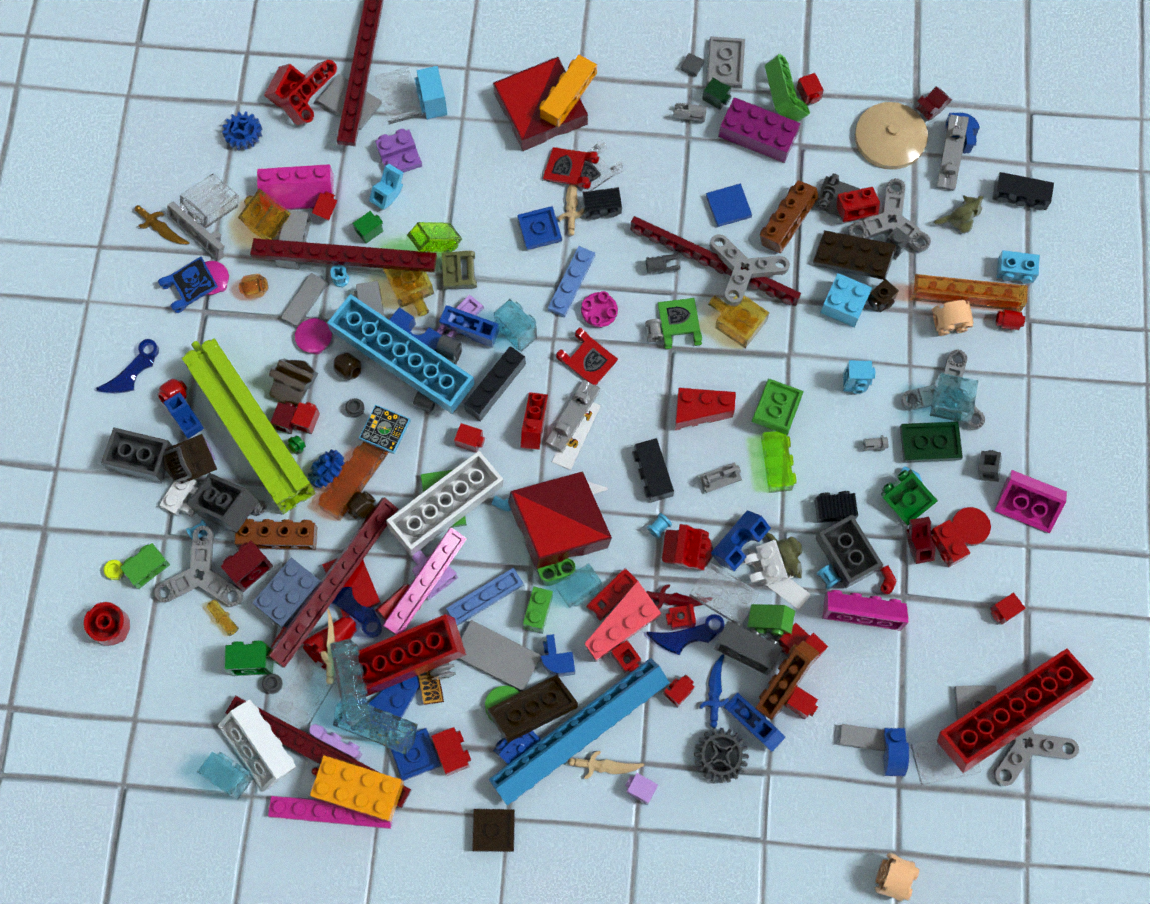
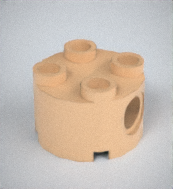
[932,300,974,336]
[875,852,919,902]

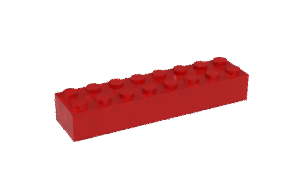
[937,648,1094,773]

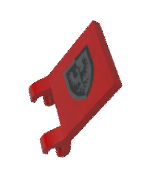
[543,147,599,189]
[556,328,618,385]

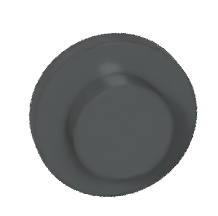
[345,398,365,417]
[262,674,283,694]

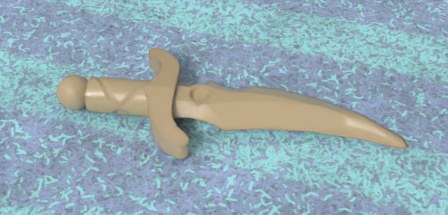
[558,184,585,236]
[321,608,340,684]
[568,751,644,779]

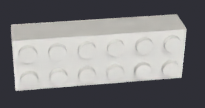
[387,451,504,556]

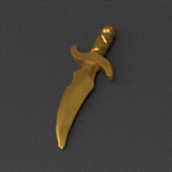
[134,205,190,244]

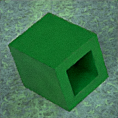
[353,211,383,244]

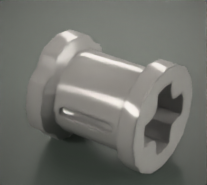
[645,319,664,342]

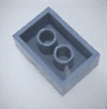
[252,557,321,628]

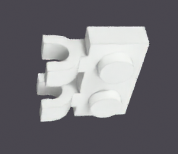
[159,480,198,517]
[745,540,788,584]

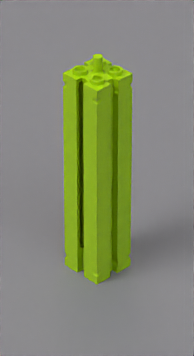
[182,338,316,515]

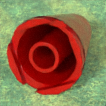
[302,616,357,670]

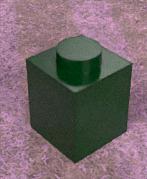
[702,78,732,110]

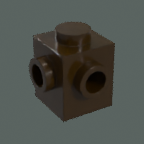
[867,280,899,312]

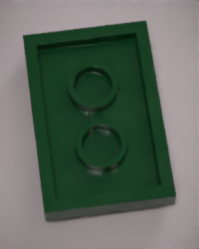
[900,421,963,462]

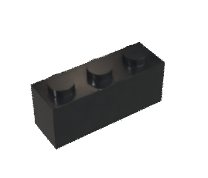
[992,172,1054,210]
[632,438,674,503]

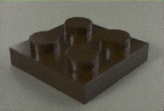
[472,809,515,852]

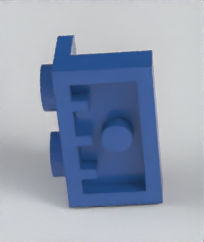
[493,731,541,764]

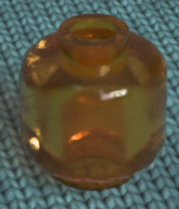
[239,273,268,299]

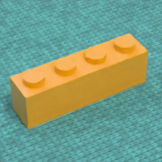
[539,54,597,128]

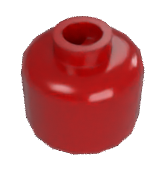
[158,379,187,405]

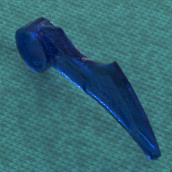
[96,339,159,393]
[331,587,382,638]
[647,614,725,655]

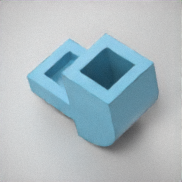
[369,164,404,210]

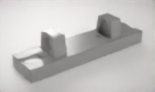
[936,115,969,190]
[167,202,224,261]
[546,380,600,453]

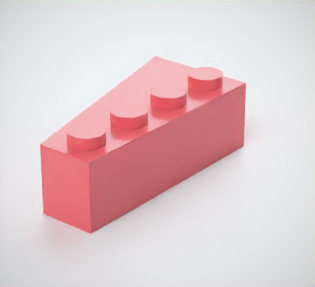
[585,581,661,662]

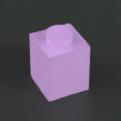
[625,773,658,805]

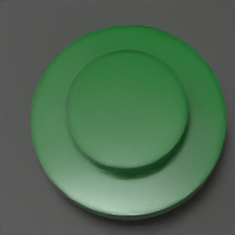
[288,436,306,454]

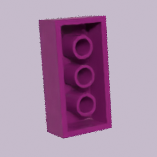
[718,97,801,163]

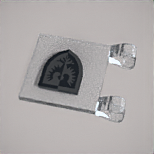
[577,140,623,193]

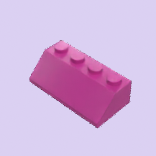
[257,164,334,212]
[822,590,909,631]

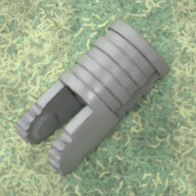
[673,103,707,122]

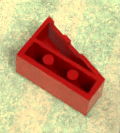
[675,388,736,431]

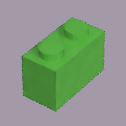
[120,543,170,589]
[523,586,553,634]
[747,604,795,636]

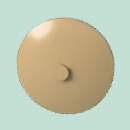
[855,102,928,169]

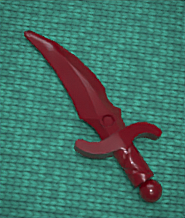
[646,584,713,609]

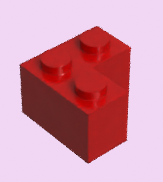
[778,623,828,662]

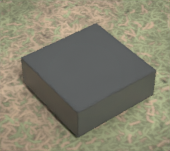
[681,53,705,77]

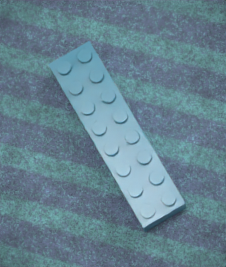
[327,294,475,414]

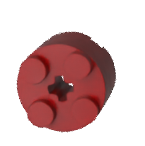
[84,602,130,646]

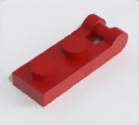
[586,568,638,621]

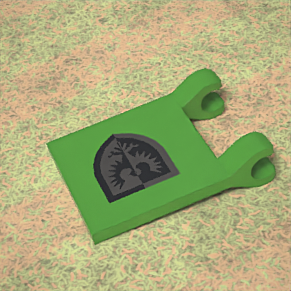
[658,298,702,349]

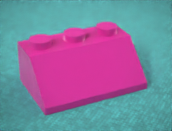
[995,470,1067,533]

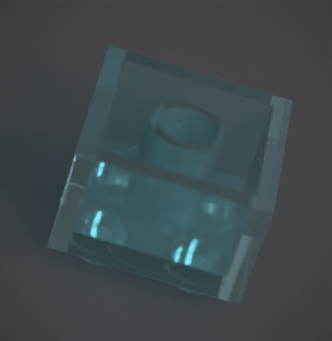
[494,299,537,352]
[930,373,978,424]
[197,751,253,800]

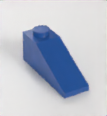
[439,305,499,348]
[724,692,786,752]

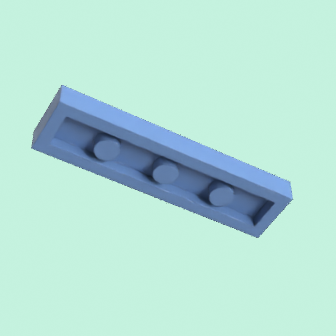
[548,246,595,317]
[446,567,524,626]

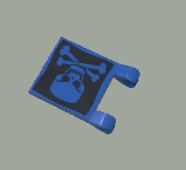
[158,256,218,313]

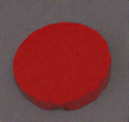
[952,507,991,546]

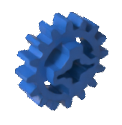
[222,111,263,150]
[308,449,345,489]

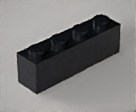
[464,346,526,422]

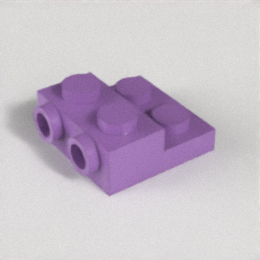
[375,129,422,172]

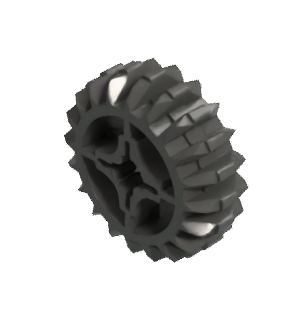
[693,727,749,784]

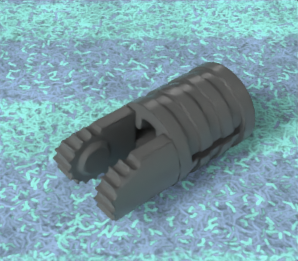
[646,254,681,274]

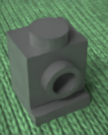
[885,227,911,260]
[978,450,1002,482]

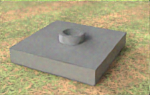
[954,686,997,720]

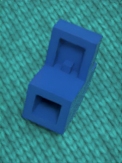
[945,113,980,153]
[163,392,204,439]
[541,634,575,677]
[883,728,909,776]

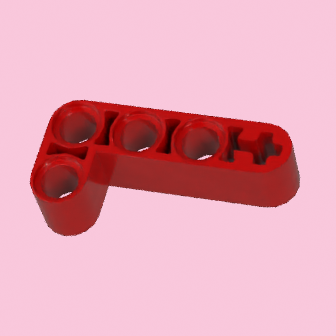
[280,60,337,125]

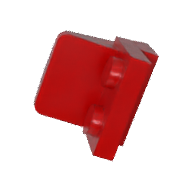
[662,524,713,571]

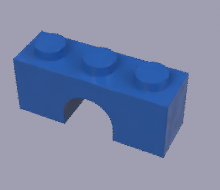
[389,307,442,352]
[711,510,771,571]

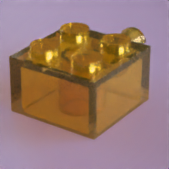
[238,188,291,240]
[383,269,434,317]
[708,295,770,349]

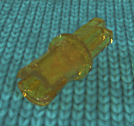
[207,600,239,636]

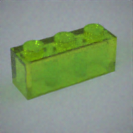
[407,222,462,252]
[761,431,797,493]

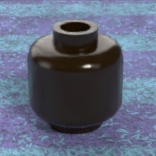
[333,352,362,380]
[347,491,376,520]

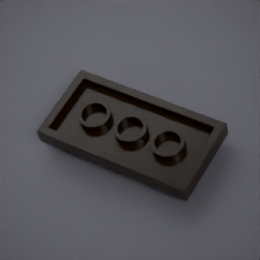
[813,230,896,280]
[488,675,578,743]

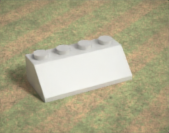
[218,700,296,792]

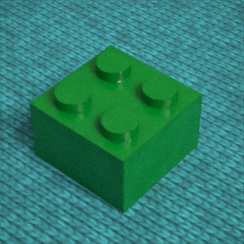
[225,641,273,676]

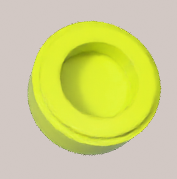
[104,560,124,580]

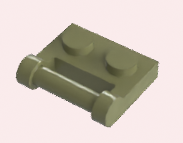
[442,251,477,289]

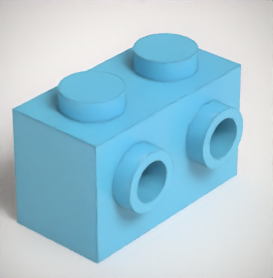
[997,250,1040,284]
[843,360,876,394]

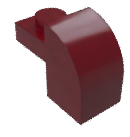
[916,86,952,120]
[907,516,936,564]

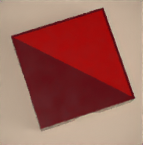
[493,57,588,151]
[508,471,612,569]

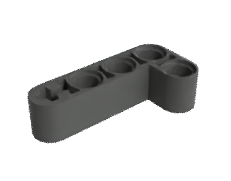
[413,334,462,412]

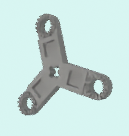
[848,178,931,252]
[709,234,790,307]
[901,349,985,430]
[154,526,243,606]
[994,728,1079,786]

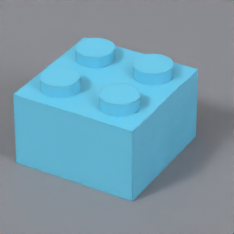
[414,66,448,119]
[820,273,872,327]

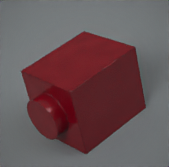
[270,402,297,434]

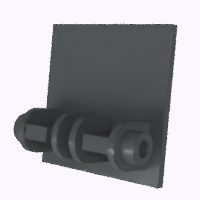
[813,174,860,217]

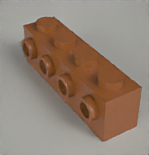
[760,180,818,254]
[235,519,318,550]
[756,641,820,721]

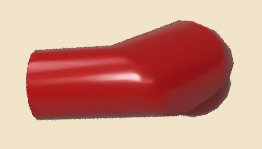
[880,565,897,595]

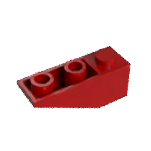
[521,392,548,450]

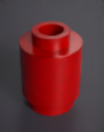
[996,309,1025,330]

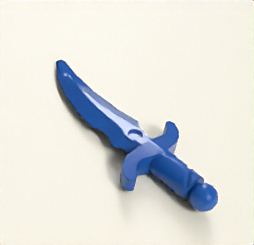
[700,654,729,728]

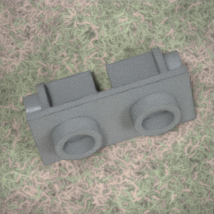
[699,462,742,493]

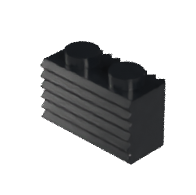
[583,187,622,220]
[814,491,858,523]

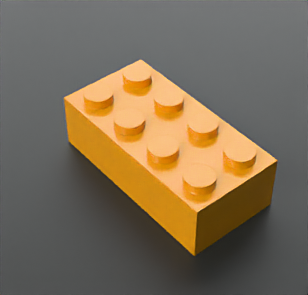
[310,756,404,822]

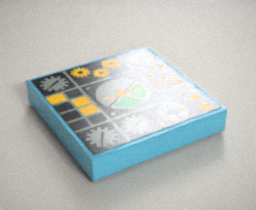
[359,404,411,455]

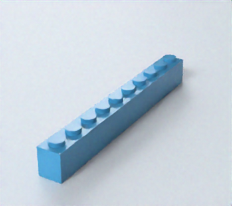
[488,658,670,805]

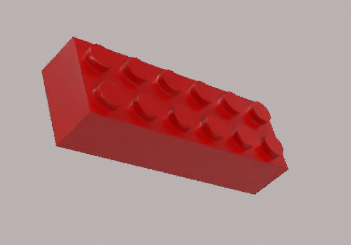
[338,614,466,700]

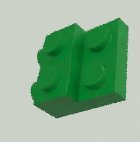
[881,469,938,526]

